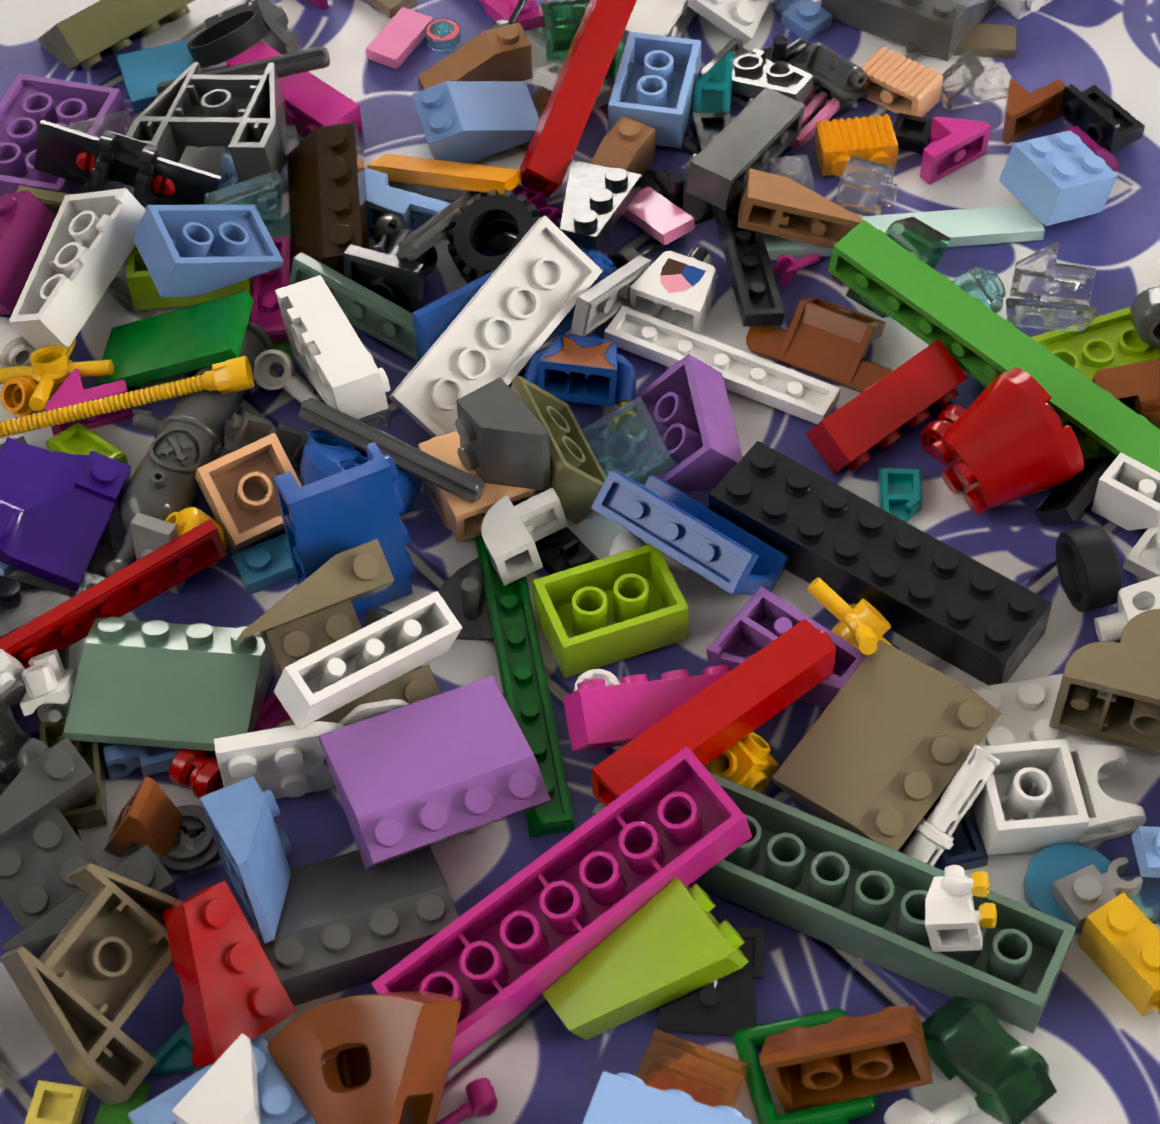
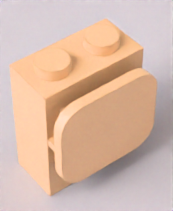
[418,431,536,543]

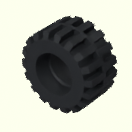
[447,189,541,284]

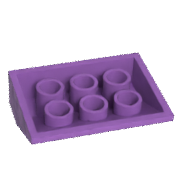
[0,73,129,195]
[318,676,551,870]

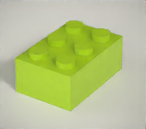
[533,544,689,678]

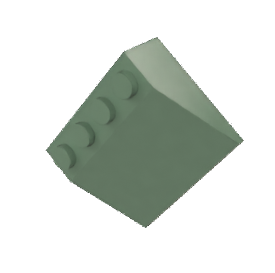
[63,617,274,751]

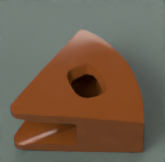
[267,991,461,1124]

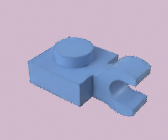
[771,0,833,42]
[103,744,181,780]

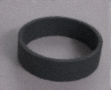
[187,9,268,68]

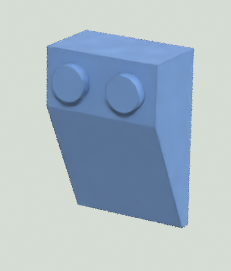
[411,81,540,164]
[133,205,284,298]
[200,776,293,944]

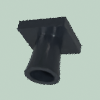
[344,229,438,314]

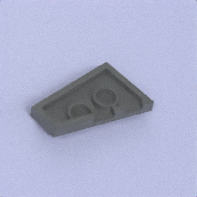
[699,37,814,103]

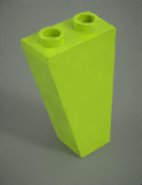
[542,877,749,1041]

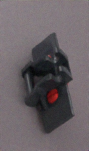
[34,120,221,207]

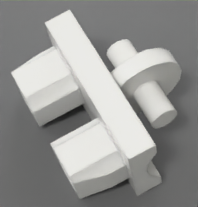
[20,649,77,722]

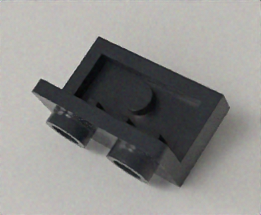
[1059,84,1145,154]

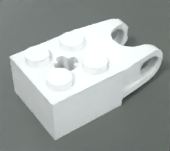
[973,739,1147,856]

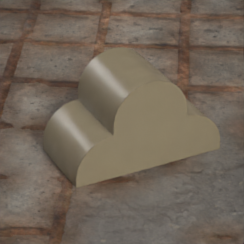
[1049,609,1160,755]

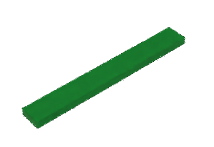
[475,536,575,837]

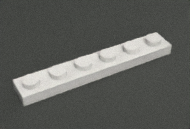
[604,306,841,424]

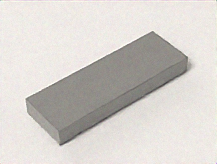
[571,255,651,337]

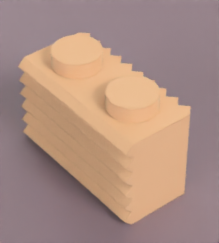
[860,46,943,118]

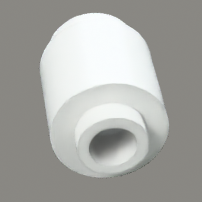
[0,316,36,367]

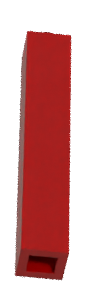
[519,0,637,198]
[592,619,836,807]

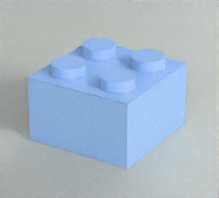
[999,130,1118,226]

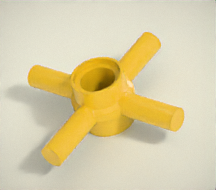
[0,338,114,412]
[807,577,892,655]

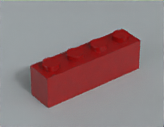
[805,339,968,474]

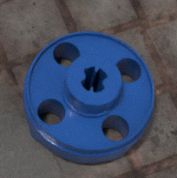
[299,429,423,516]

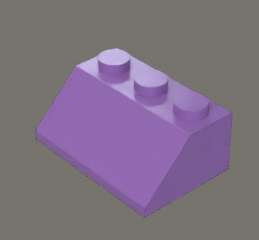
[632,354,743,492]

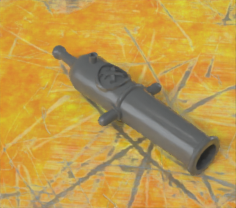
[105,321,273,577]

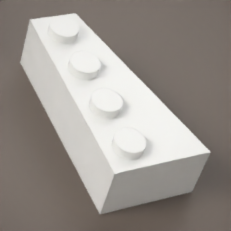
[9,188,145,350]
[275,275,390,419]

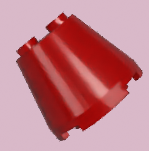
[931,367,1084,515]

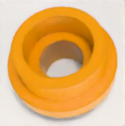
[1,376,37,417]

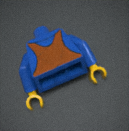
[523,334,637,437]

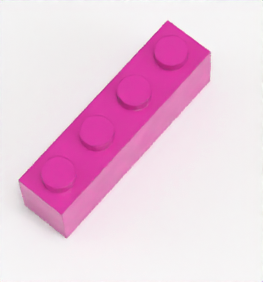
[226,40,363,138]
[563,665,730,752]

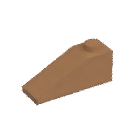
[418,22,533,90]
[590,116,656,177]
[738,168,862,249]

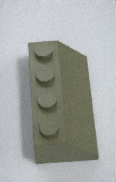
[38,0,195,70]

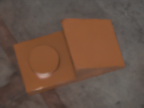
[1002,79,1067,144]
[104,776,183,858]

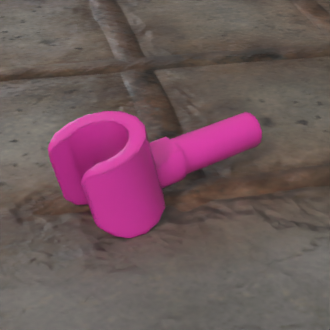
[772,253,820,286]
[436,1078,498,1124]

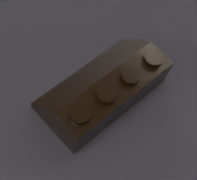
[287,122,370,275]

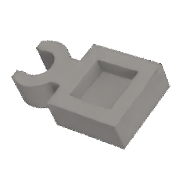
[1050,857,1143,929]

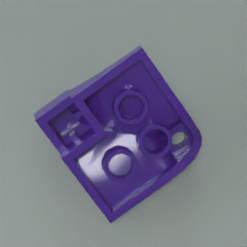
[0,437,132,592]

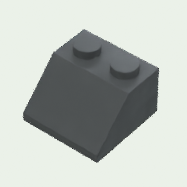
[455,377,551,491]

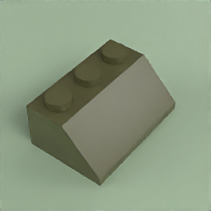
[511,375,606,524]

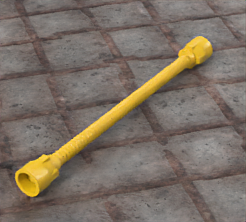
[0,356,254,438]

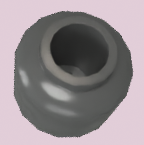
[1130,286,1160,347]

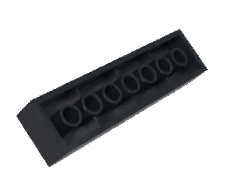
[708,441,1052,686]

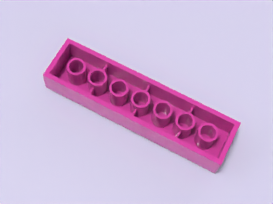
[371,746,752,1069]

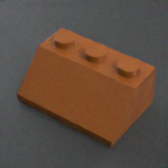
[759,1005,933,1113]

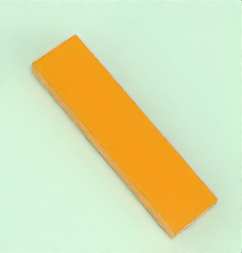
[368,154,521,195]

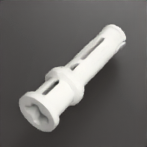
[902,744,1001,866]

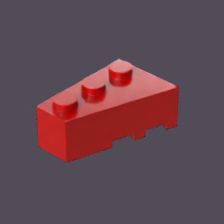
[163,880,297,1068]

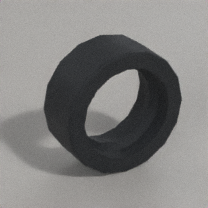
[1055,525,1121,612]

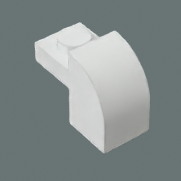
[481,487,568,586]

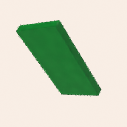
[94,291,254,388]

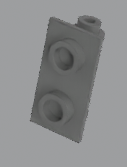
[794,43,868,102]
[224,411,308,472]

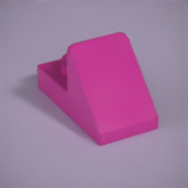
[920,117,991,185]
[45,368,134,436]

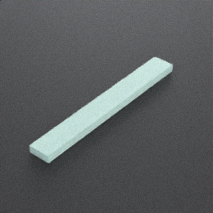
[762,205,1045,261]

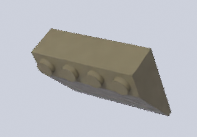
[770,640,1002,851]

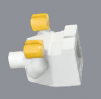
[925,865,997,952]

